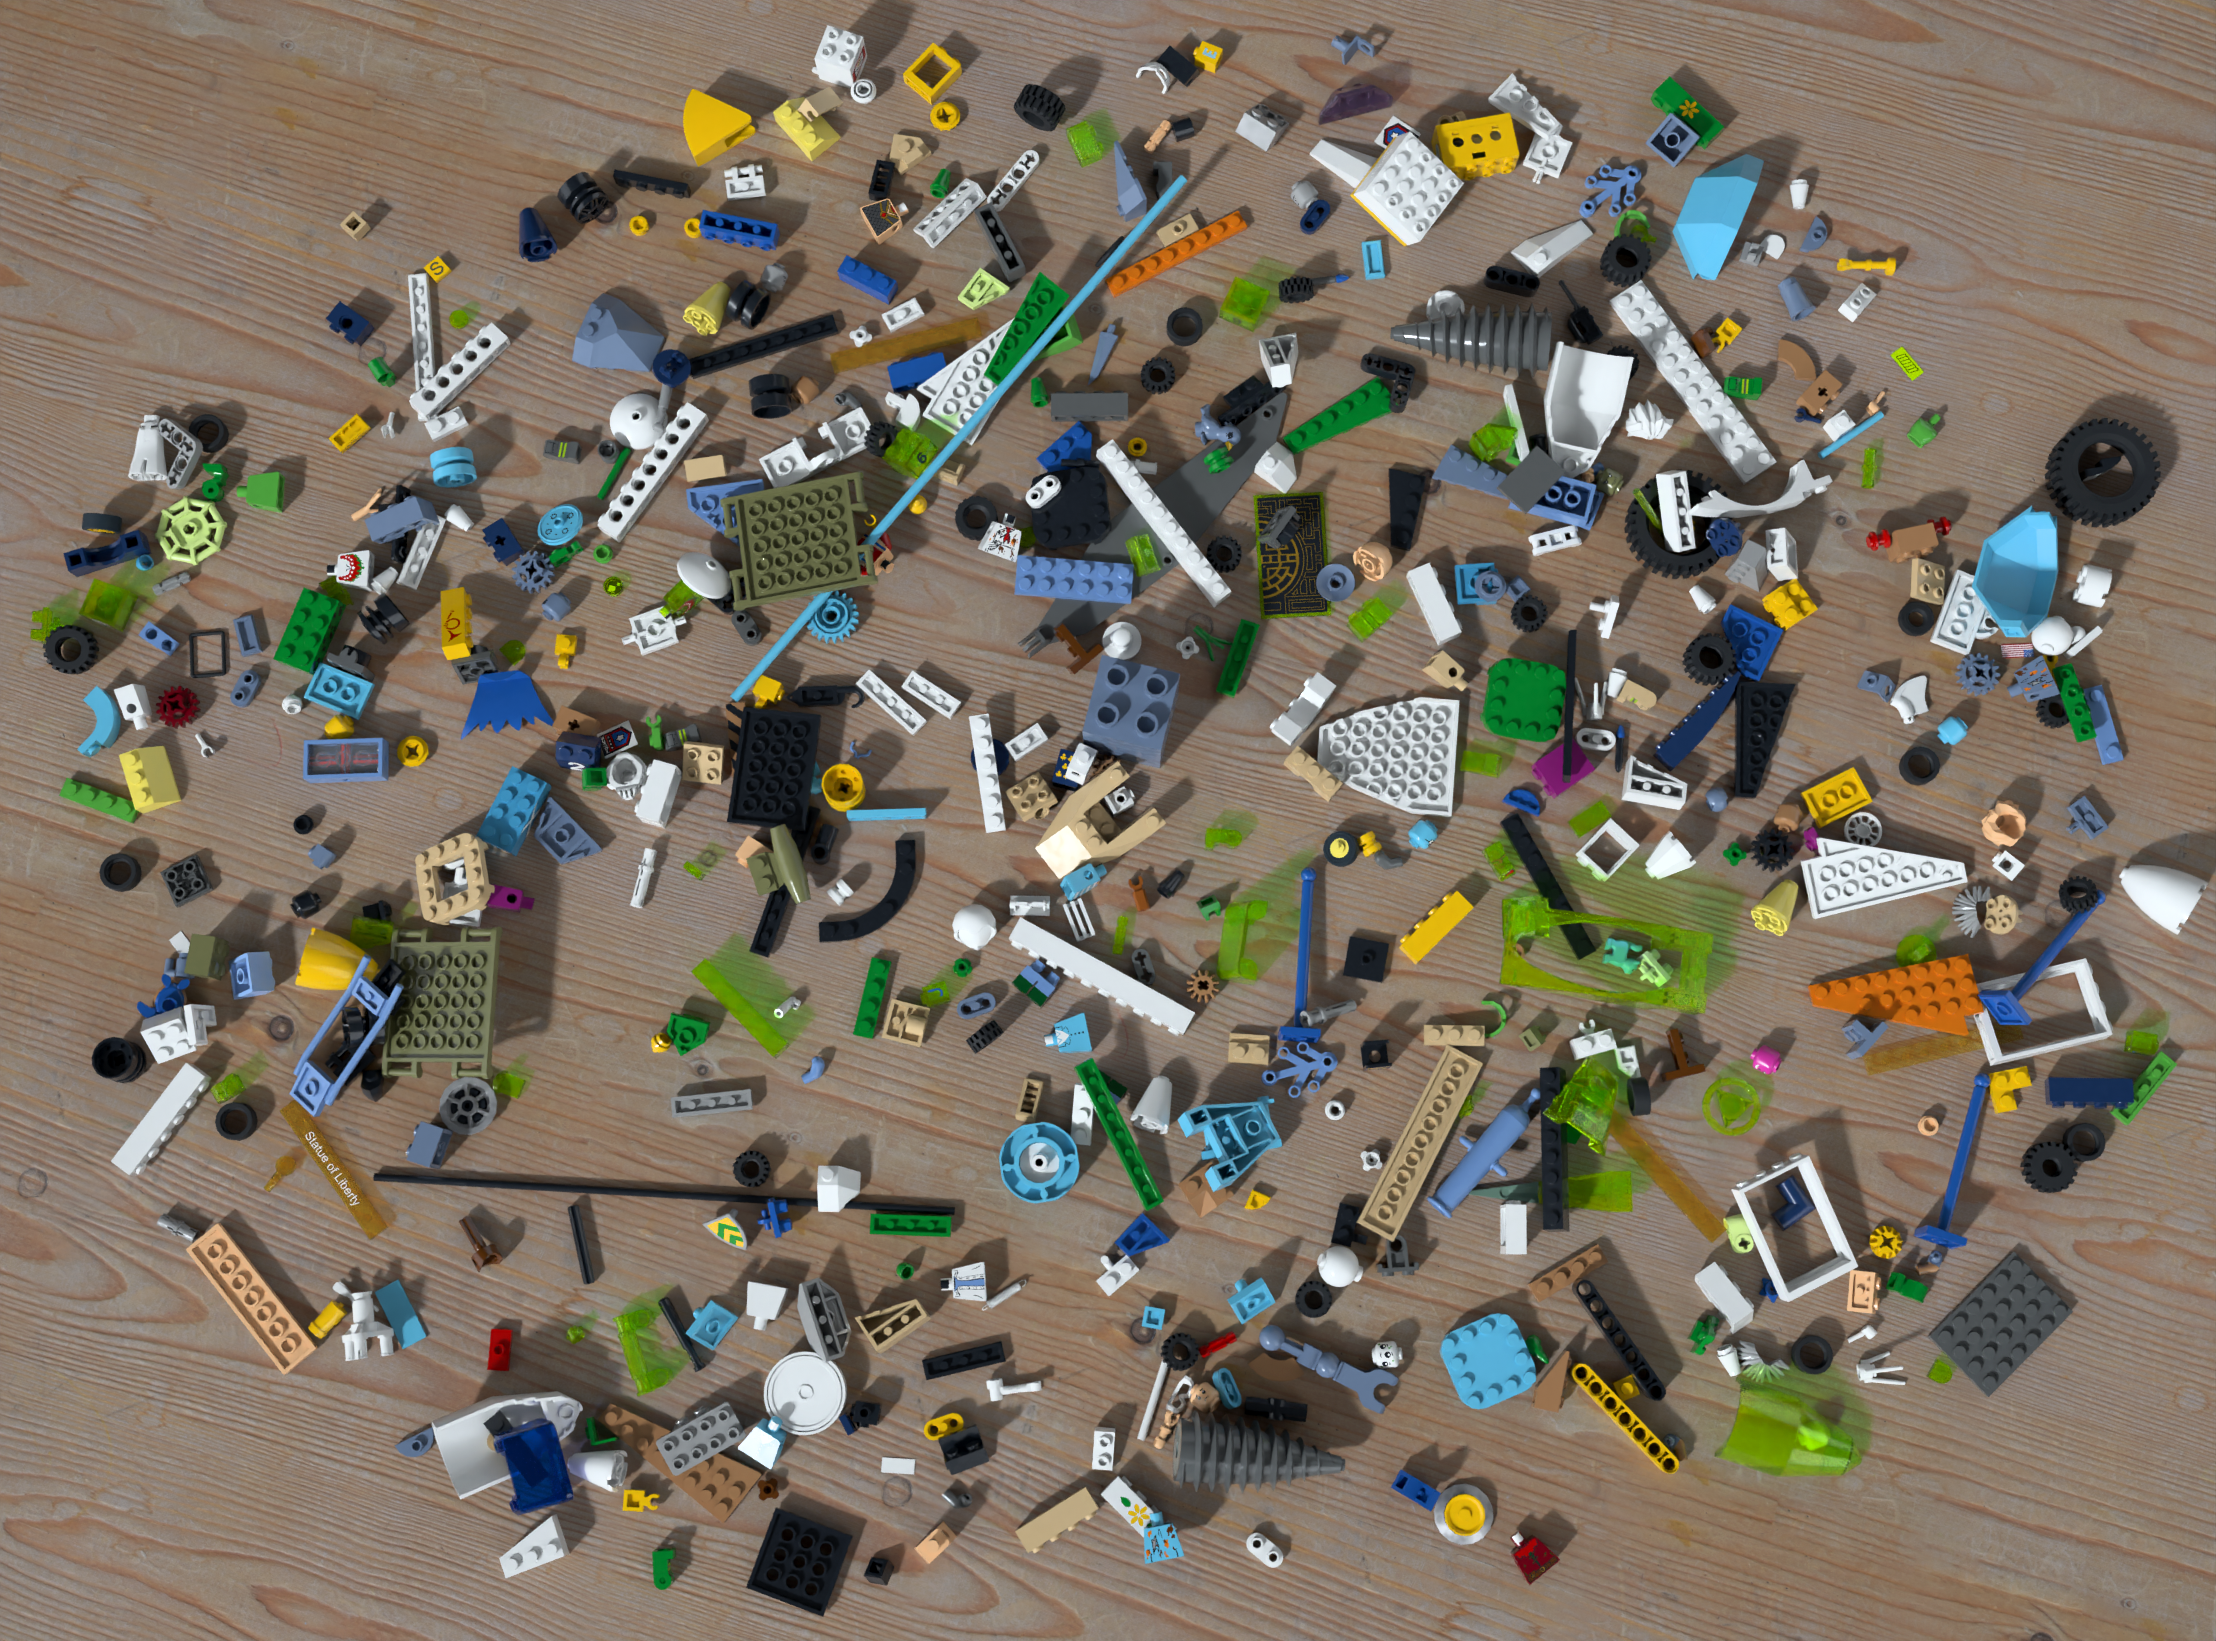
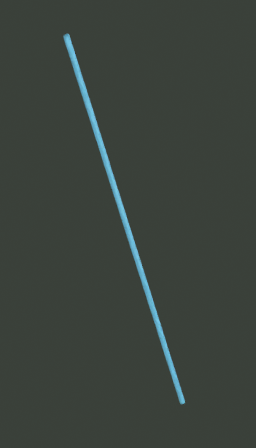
[730,175,1187,702]

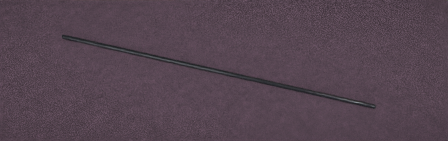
[373,1173,955,1215]

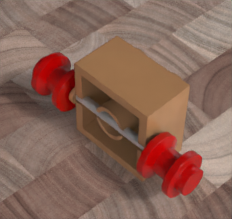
[1866,516,1952,564]

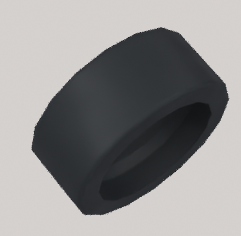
[1166,307,1203,346]
[188,414,229,453]
[1899,747,1940,786]
[99,853,142,892]
[1627,1077,1651,1116]
[215,1102,258,1141]
[2062,1123,2106,1162]
[1791,1335,1833,1375]

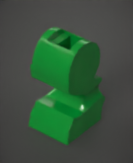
[202,463,229,502]
[582,768,607,791]
[1885,1272,1929,1303]

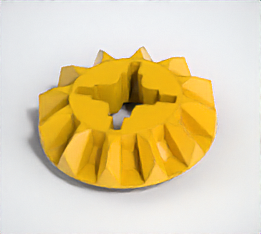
[930,102,960,131]
[397,736,429,767]
[1869,1226,1903,1259]

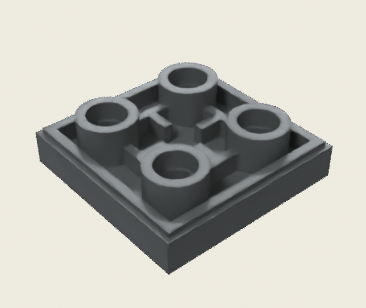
[160,855,214,908]

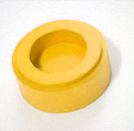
[629,215,649,236]
[684,218,702,238]

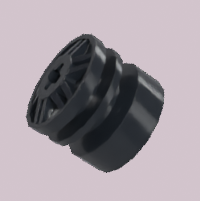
[557,172,609,224]
[357,592,410,645]
[92,1037,147,1084]

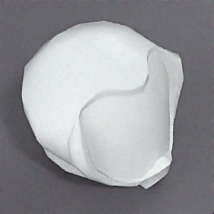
[952,904,997,950]

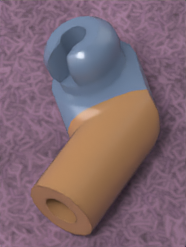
[1916,1251,1942,1276]
[1663,1434,1688,1461]

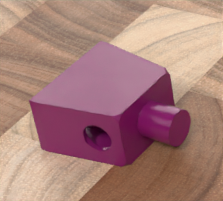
[487,884,535,913]

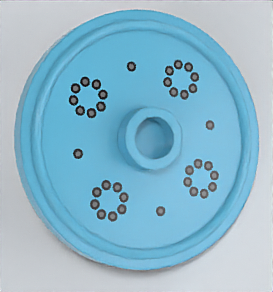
[538,504,583,545]

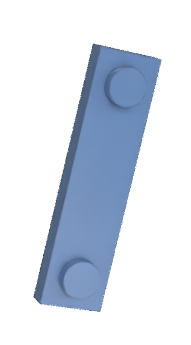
[2083,685,2124,765]

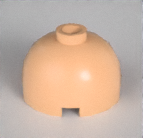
[1353,542,1393,581]

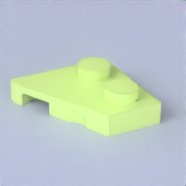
[958,268,1010,310]

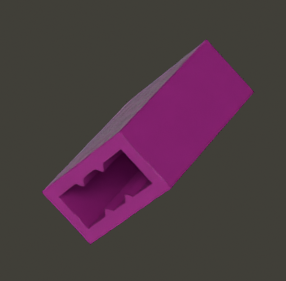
[1531,738,1595,799]

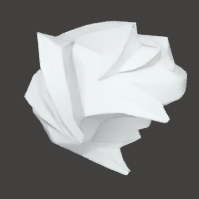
[1626,399,1674,440]

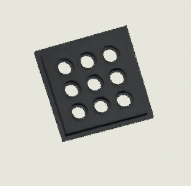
[746,1507,853,1617]

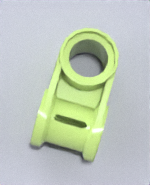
[1723,1213,1754,1254]

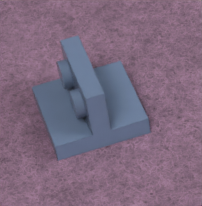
[1841,1019,1889,1059]

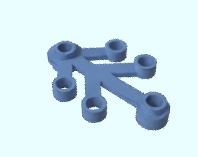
[1579,165,1641,218]
[1261,1042,1337,1098]

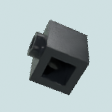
[850,1400,882,1428]

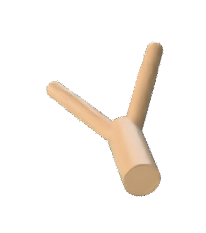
[351,488,382,521]

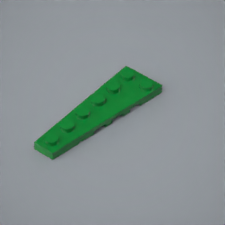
[984,272,1070,386]
[1283,377,1398,455]

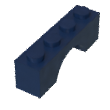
[63,530,152,577]

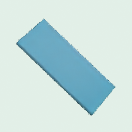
[375,1279,427,1349]

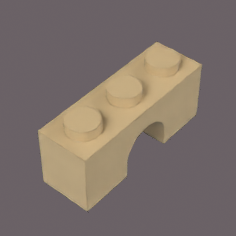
[1283,745,1343,802]

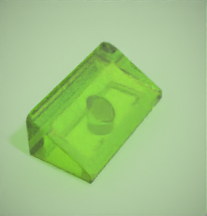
[1126,534,1160,577]

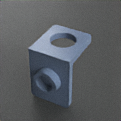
[1857,671,1896,703]

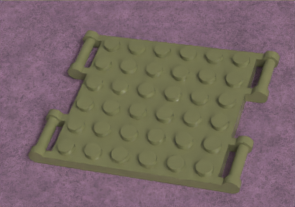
[720,472,878,611]
[382,926,503,1079]

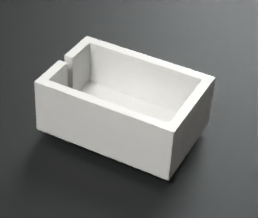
[635,759,682,828]

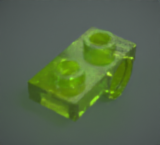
[1460,750,1503,778]

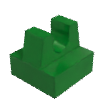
[1196,894,1221,921]

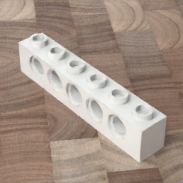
[409,322,510,422]

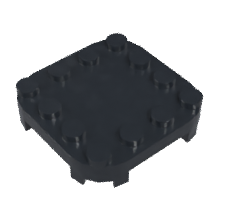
[1030,467,1112,550]

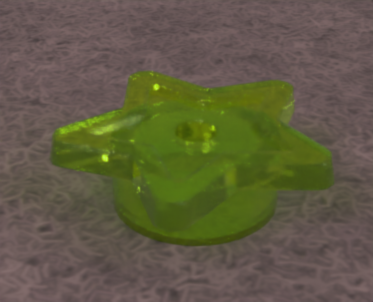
[1459,1095,1474,1119]

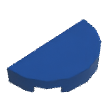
[1502,789,1540,817]

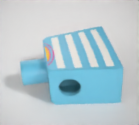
[1060,863,1107,902]

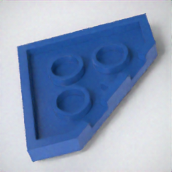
[1036,421,1092,472]
[1721,604,1783,682]

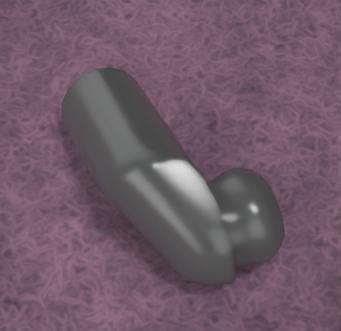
[834,393,863,410]
[1374,851,1403,870]
[941,1489,973,1509]

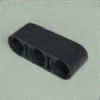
[1483,266,1540,298]

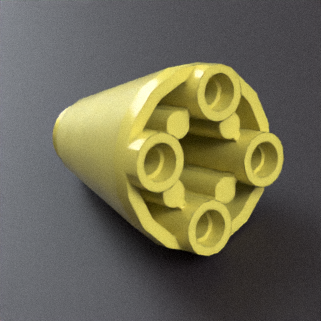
[683,282,730,336]
[1751,879,1799,936]

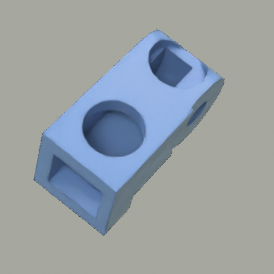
[139,621,180,656]

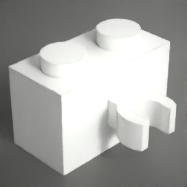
[1569,1019,1617,1060]

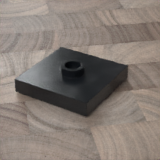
[1343,936,1389,983]

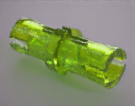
[1861,448,1877,489]

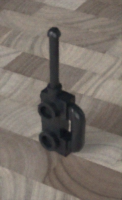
[1558,280,1603,345]

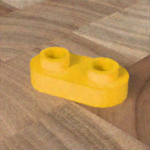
[924,1413,964,1441]

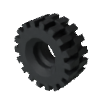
[2021,1142,2078,1193]

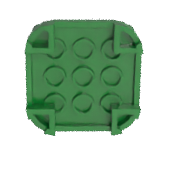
[1480,658,1566,742]

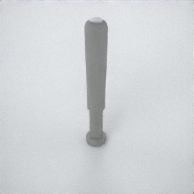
[653,364,676,432]

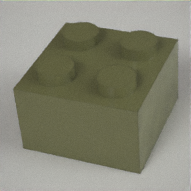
[184,933,230,981]

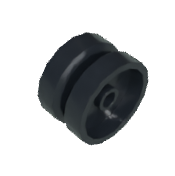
[726,280,771,330]

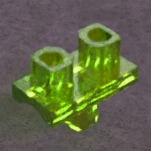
[30,607,64,645]

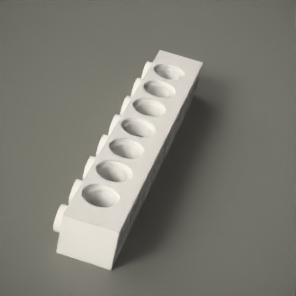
[597,402,709,543]

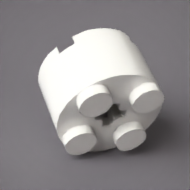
[2072,564,2112,608]

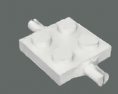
[1523,124,1572,184]
[621,605,687,656]

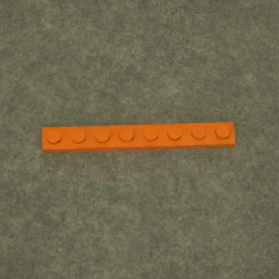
[1105,211,1247,298]

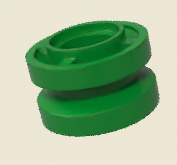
[1203,447,1234,474]

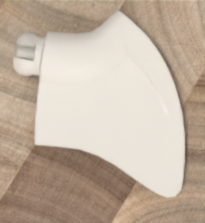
[1890,676,1929,724]

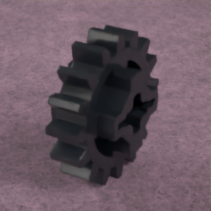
[1749,829,1795,873]

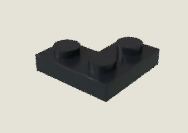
[371,959,406,1016]

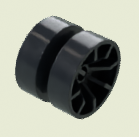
[341,1005,386,1049]

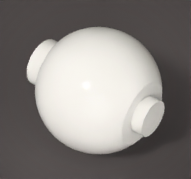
[2031,616,2073,656]
[1317,1246,1363,1287]

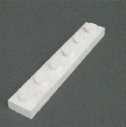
[969,714,1006,833]

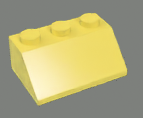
[773,97,841,161]
[119,746,181,814]

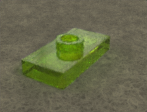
[1567,800,1612,839]

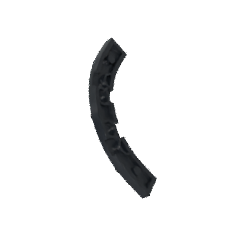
[819,840,916,943]

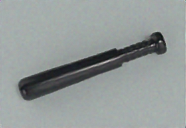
[658,1297,706,1372]

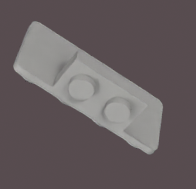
[656,1402,746,1476]

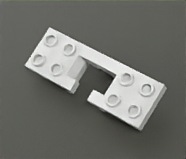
[759,407,871,488]

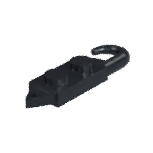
[786,685,865,708]

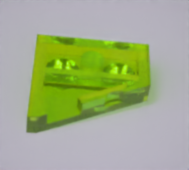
[349,915,394,949]

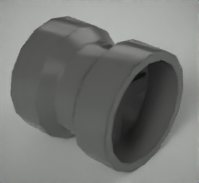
[597,440,620,464]

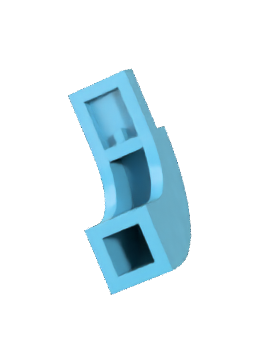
[77,686,121,758]

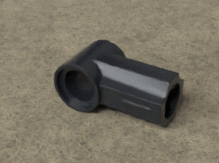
[811,824,839,865]

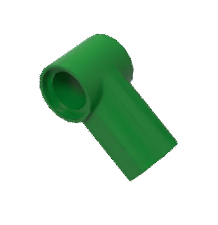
[368,357,397,388]

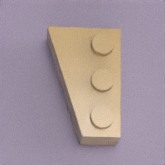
[855,1299,931,1354]

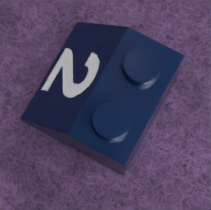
[556,731,602,771]

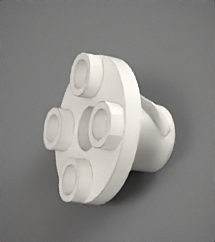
[1103,622,1141,661]

